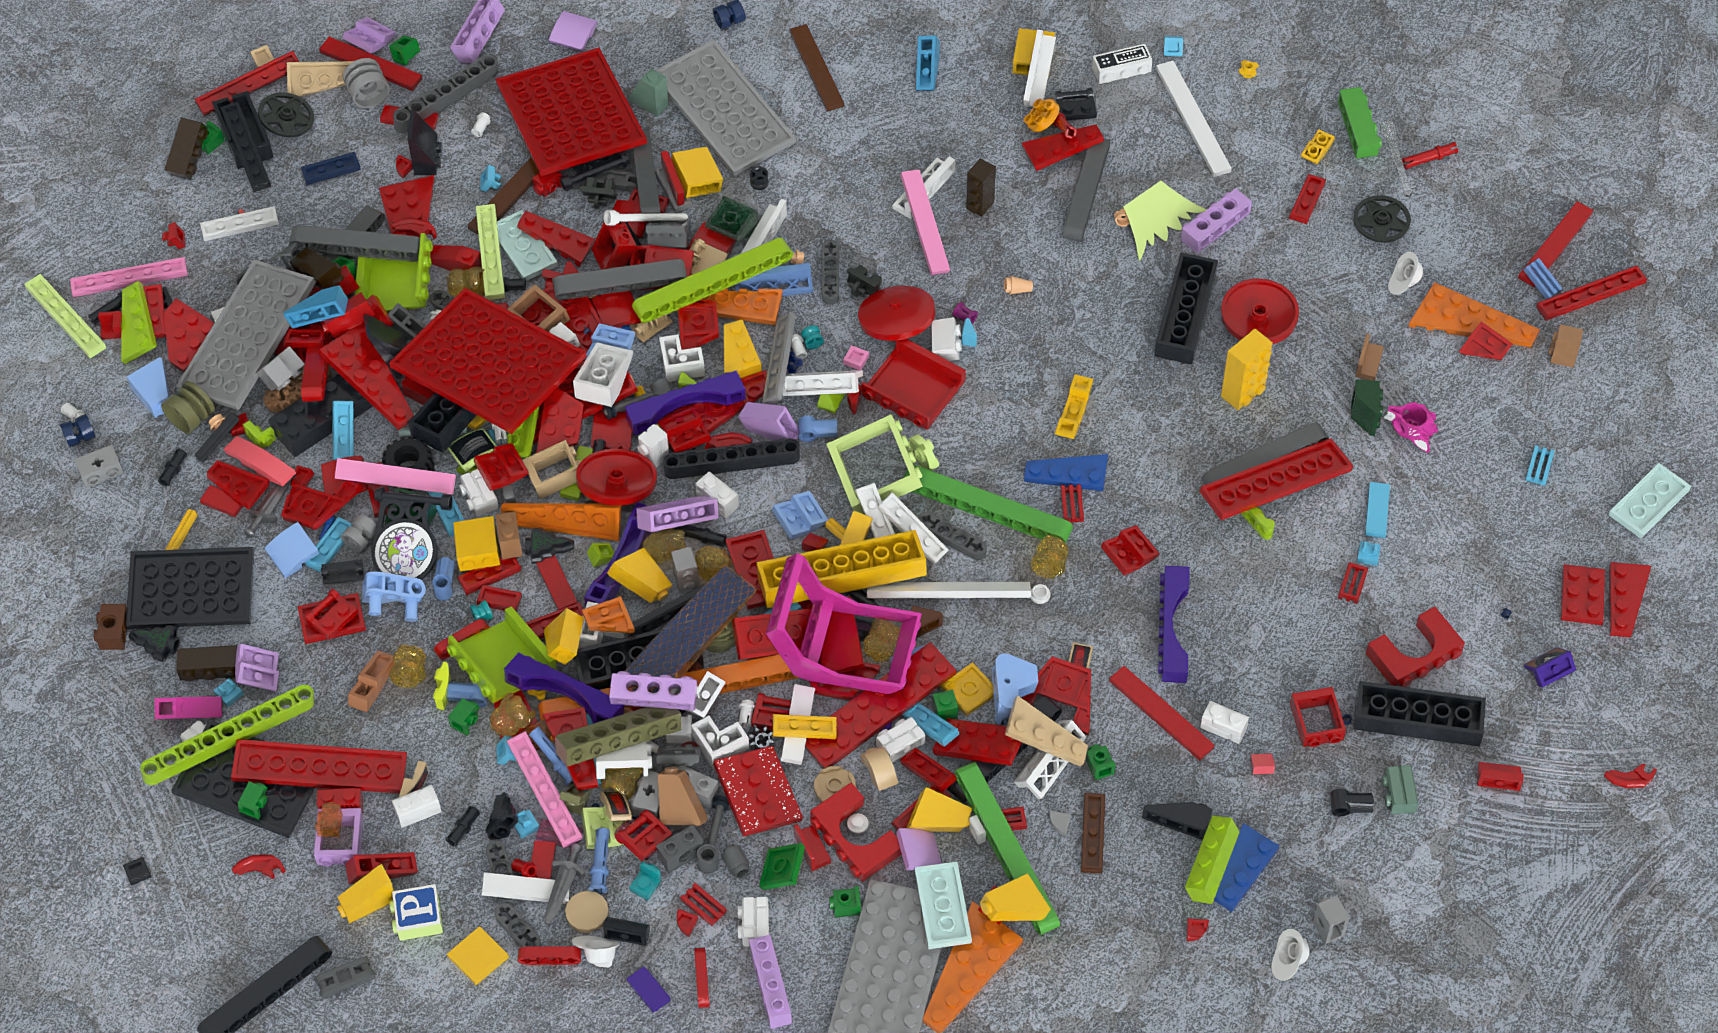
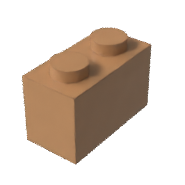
[1548,325,1583,368]
[495,511,522,559]

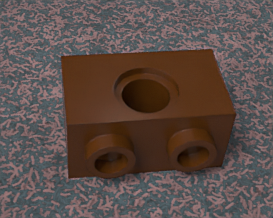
[94,604,127,650]

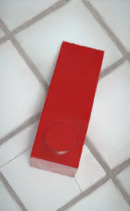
[430,245,482,280]
[345,852,418,884]

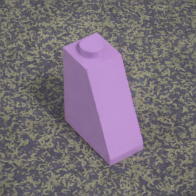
[738,402,799,440]

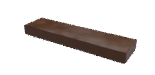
[1081,793,1106,874]

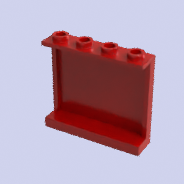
[861,339,966,430]

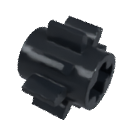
[748,724,774,750]

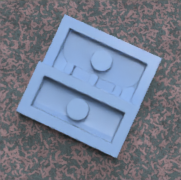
[585,323,635,361]
[772,491,828,540]
[265,522,319,578]

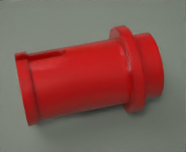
[511,858,537,877]

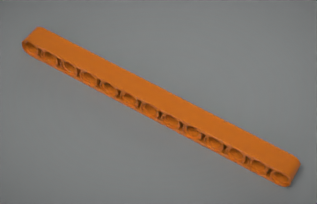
[538,654,799,727]

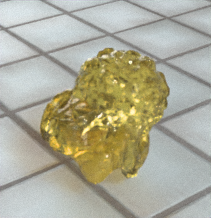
[446,267,485,297]
[642,528,687,563]
[1031,535,1069,579]
[695,546,732,582]
[863,618,901,662]
[390,644,426,688]
[489,693,536,736]
[601,767,643,800]

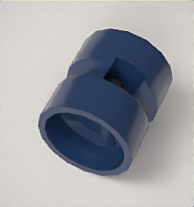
[713,0,746,30]
[60,414,96,448]

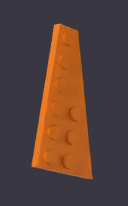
[1408,282,1540,347]
[923,901,1023,1033]

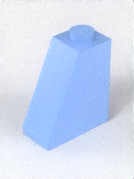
[127,357,170,418]

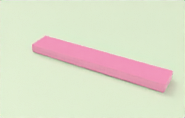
[900,170,950,275]
[70,257,188,297]
[335,458,456,495]
[507,731,583,848]

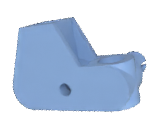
[362,572,426,622]
[991,654,1038,725]

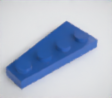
[1024,454,1108,491]
[1214,823,1279,912]

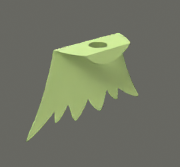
[1122,181,1207,261]

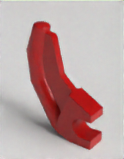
[391,218,437,239]
[704,432,752,449]
[1604,764,1657,788]
[232,854,286,879]

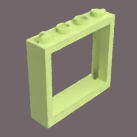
[827,414,923,514]

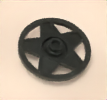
[258,92,314,137]
[1353,195,1411,243]

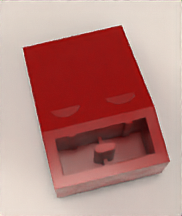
[630,245,694,290]

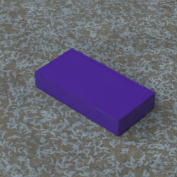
[627,966,671,1013]

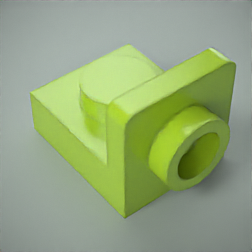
[243,420,276,449]

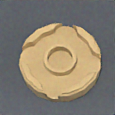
[814,766,856,802]
[565,891,609,933]

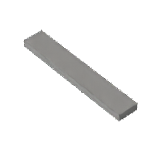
[762,312,796,405]

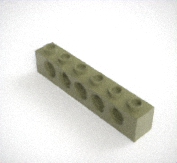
[555,707,681,767]

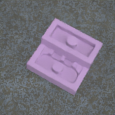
[549,11,597,52]
[343,17,396,54]
[235,644,279,692]
[896,828,942,870]

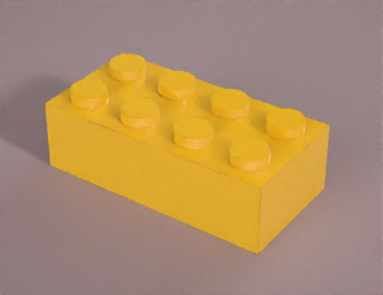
[1221,329,1273,410]

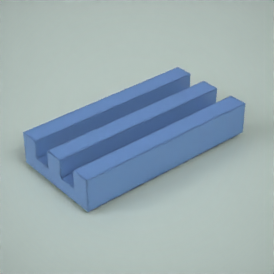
[1523,258,1562,299]

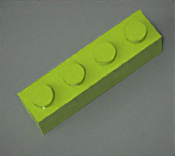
[1185,815,1240,904]

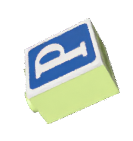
[390,884,443,941]

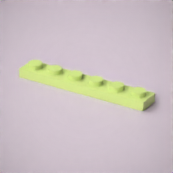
[476,204,505,300]
[24,274,106,358]

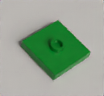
[759,843,805,890]

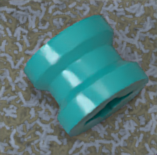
[801,325,824,350]
[470,600,493,621]

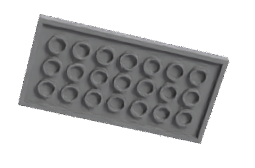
[656,39,796,176]
[176,260,317,410]
[828,879,942,1033]

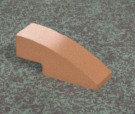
[348,650,396,712]

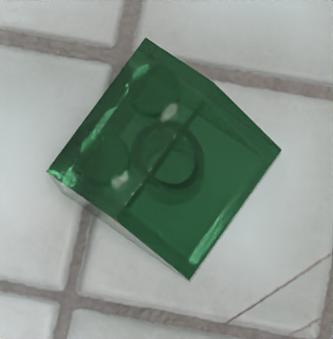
[705,196,759,241]

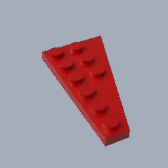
[379,175,435,237]
[319,322,414,430]
[663,370,767,433]

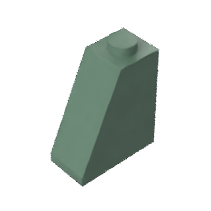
[628,68,669,117]

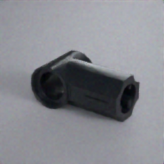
[1330,789,1374,817]

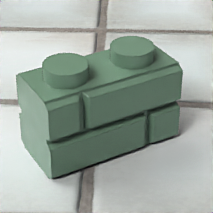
[1381,765,1418,814]

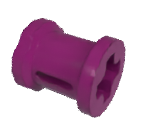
[952,302,978,324]

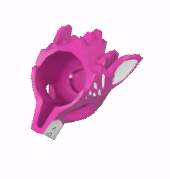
[1383,402,1438,453]

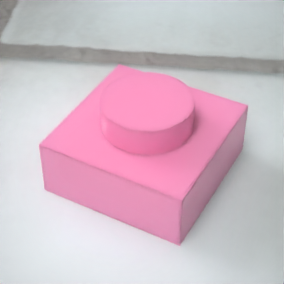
[843,345,869,370]

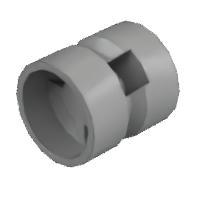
[341,514,377,553]

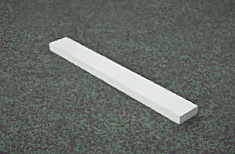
[1156,61,1231,177]
[867,582,1031,598]

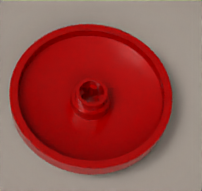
[1221,278,1299,344]
[858,285,936,341]
[576,449,657,505]

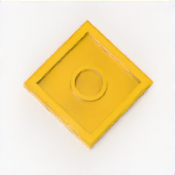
[940,662,994,717]
[447,926,509,985]

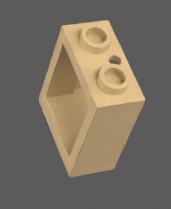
[522,440,580,499]

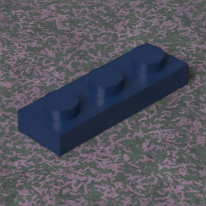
[301,152,361,185]

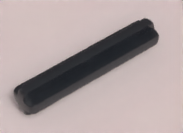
[195,413,239,462]

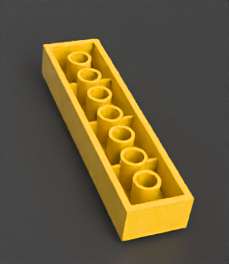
[757,530,927,608]

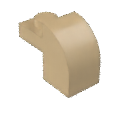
[860,747,899,791]

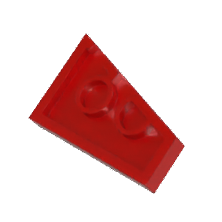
[207,460,270,510]

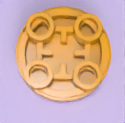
[1023,98,1059,132]

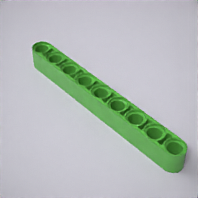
[903,465,1073,546]
[954,762,1060,935]

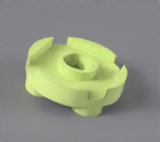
[907,434,939,471]

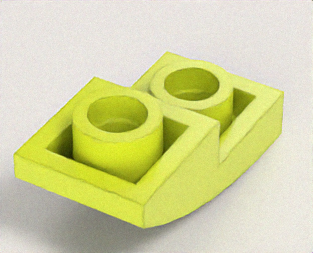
[433,662,451,710]

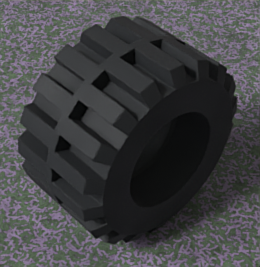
[382,437,435,491]

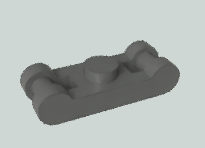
[314,956,375,999]

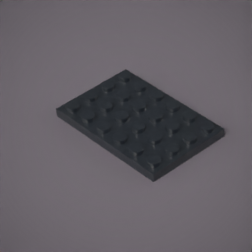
[126,547,254,629]
[171,720,315,838]

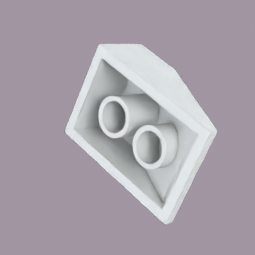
[573,342,633,407]

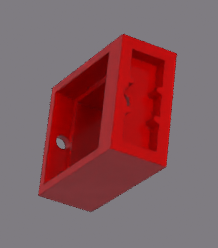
[591,222,636,270]
[1290,687,1346,747]

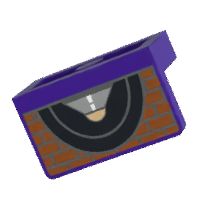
[1524,647,1576,688]

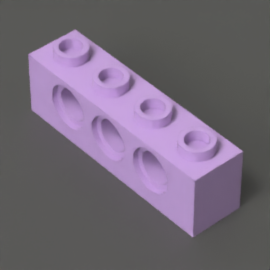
[450,0,505,63]
[1181,188,1252,253]
[637,495,718,532]
[609,671,698,711]
[749,935,792,1029]

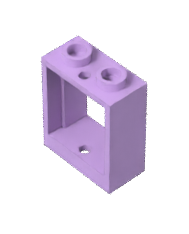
[314,808,364,866]

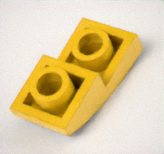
[1301,129,1335,164]

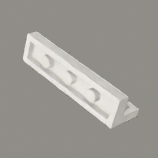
[1023,29,1056,108]
[893,156,955,219]
[741,199,787,254]
[783,370,863,396]
[1014,720,1087,799]

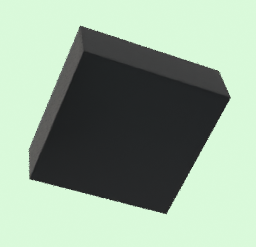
[123,857,151,886]

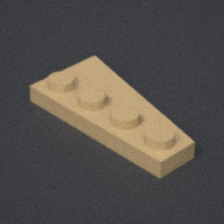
[287,61,354,100]
[1005,696,1088,766]

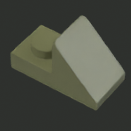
[559,782,593,815]

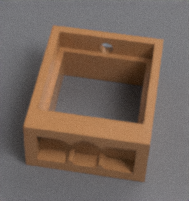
[507,284,570,332]

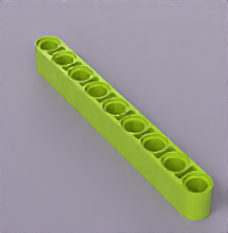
[632,238,793,323]
[140,684,315,785]

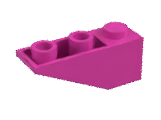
[154,696,222,720]

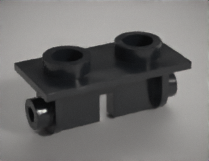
[321,559,364,584]

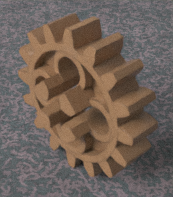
[263,377,302,413]

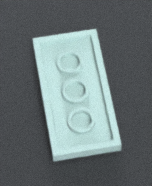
[497,210,558,281]
[1609,463,1691,539]
[915,862,972,949]

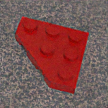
[164,298,214,372]

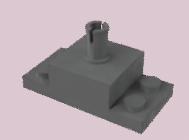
[646,219,691,248]

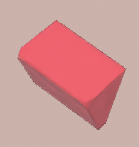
[1251,754,1275,774]

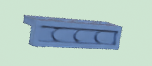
[735,263,813,296]

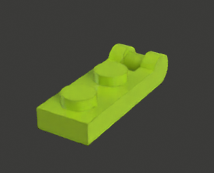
[1240,507,1275,540]

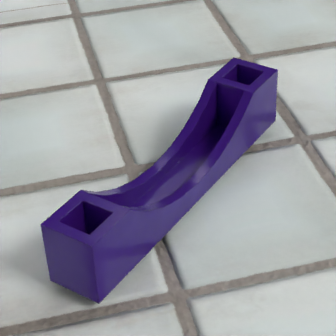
[625,370,746,436]
[584,502,651,607]
[1158,565,1190,683]
[504,652,624,724]

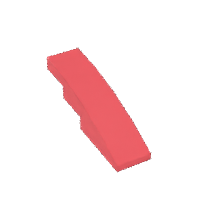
[224,436,296,486]

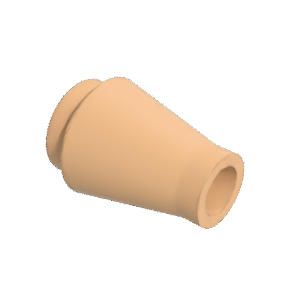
[1004,276,1033,295]

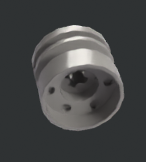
[343,58,390,108]

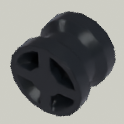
[750,166,769,190]

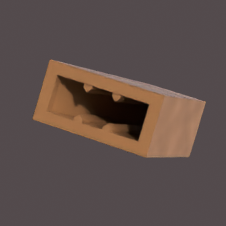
[658,767,708,826]

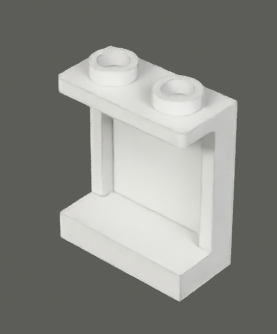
[596,741,652,779]

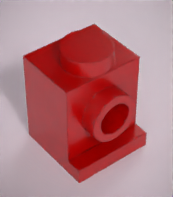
[533,171,562,197]

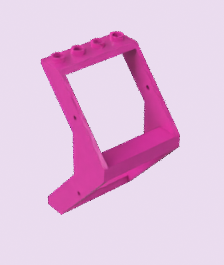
[766,553,922,694]

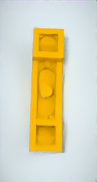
[1055,374,1094,439]

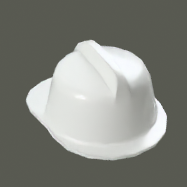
[1388,252,1423,295]
[1271,929,1309,981]
[572,936,620,967]

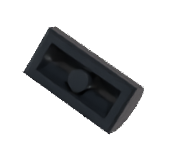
[603,917,650,946]

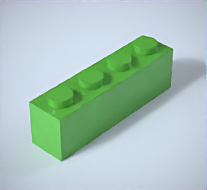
[1337,87,1382,159]

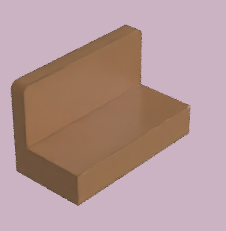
[1356,333,1384,381]

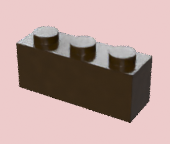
[164,117,208,180]
[966,158,996,217]
[289,248,344,290]
[176,645,237,681]

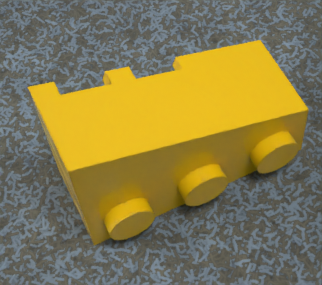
[724,319,762,378]

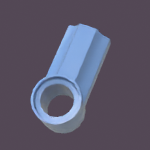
[798,416,837,442]
[432,557,455,601]
[447,682,488,708]

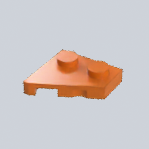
[582,596,635,633]

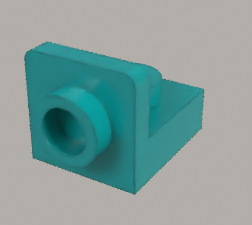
[629,862,662,901]

